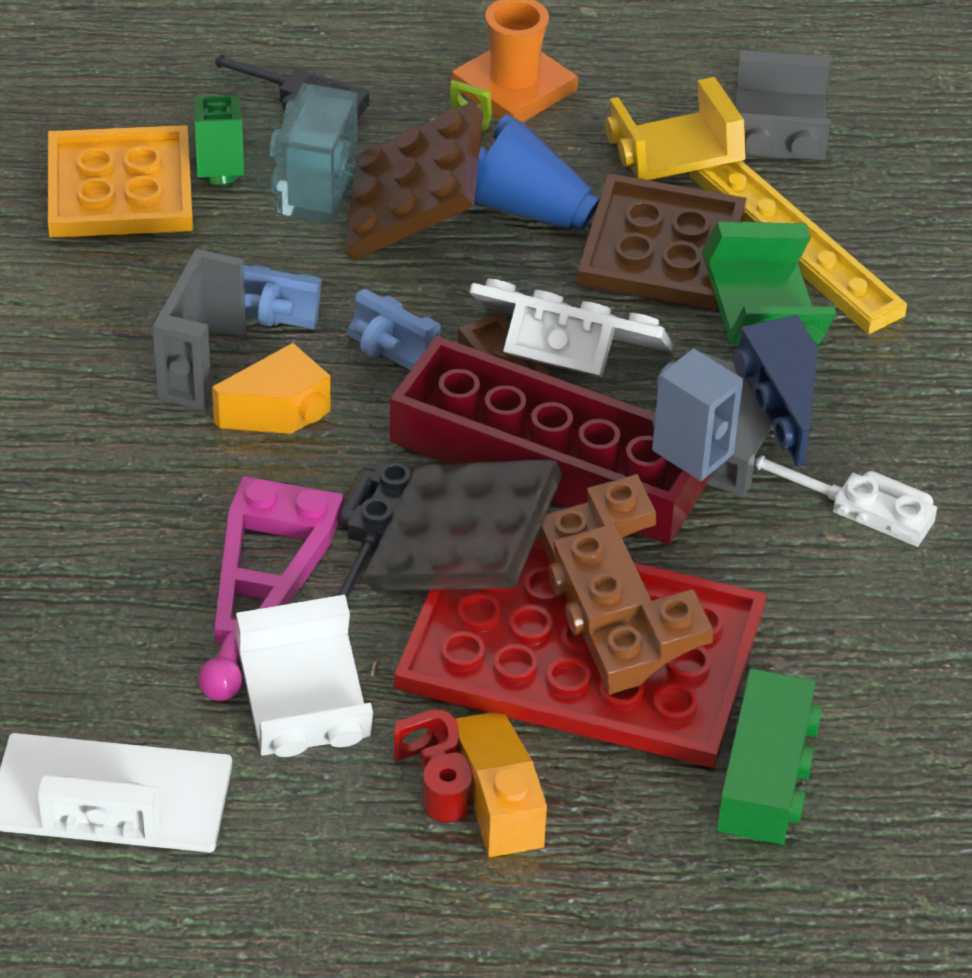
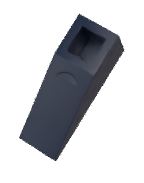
[733,315,818,467]

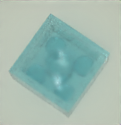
[270,83,358,224]

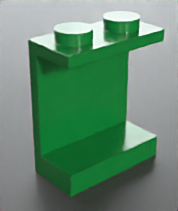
[702,222,837,345]

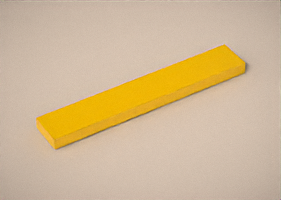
[689,160,907,335]

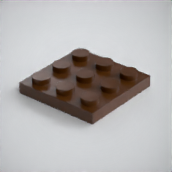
[344,101,483,261]
[577,173,747,310]

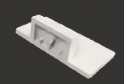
[469,278,674,378]
[0,733,232,852]

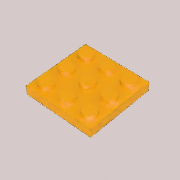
[48,125,193,238]

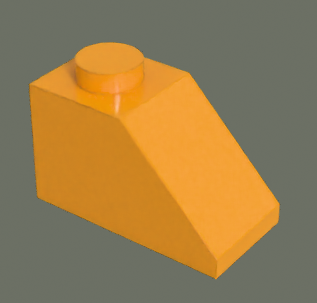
[212,343,331,434]

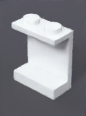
[236,595,373,757]

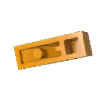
[456,713,547,858]

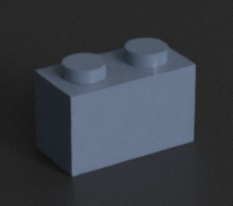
[652,348,743,481]

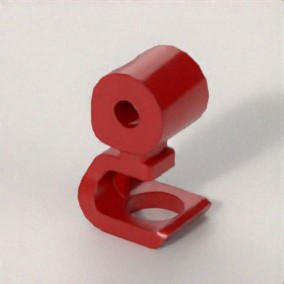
[394,709,473,822]

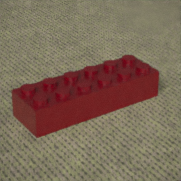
[390,336,711,545]

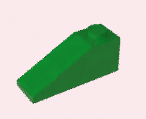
[194,95,245,184]

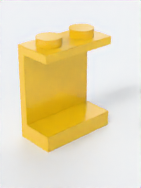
[605,77,745,180]

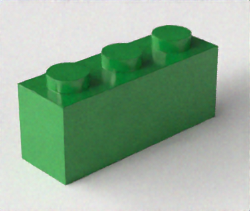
[717,668,823,845]

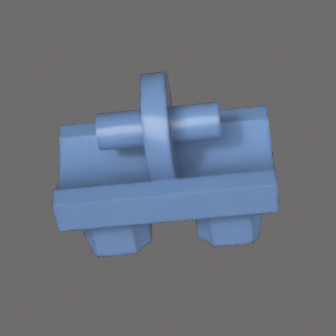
[243,265,322,329]
[347,289,441,371]

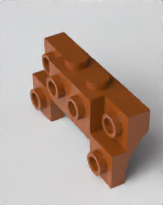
[537,474,713,694]

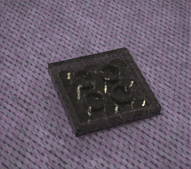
[364,460,562,591]

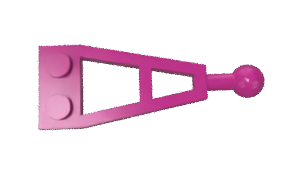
[198,476,344,701]

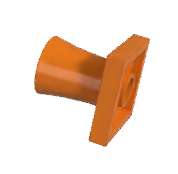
[451,0,578,122]

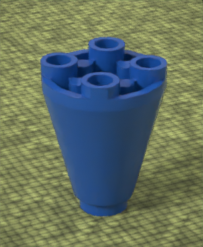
[474,114,600,231]

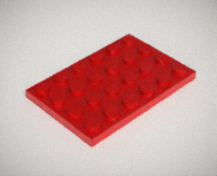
[394,521,767,768]

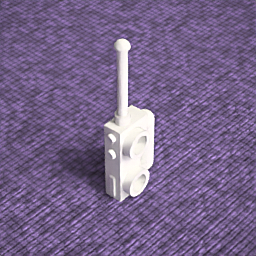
[754,455,937,547]

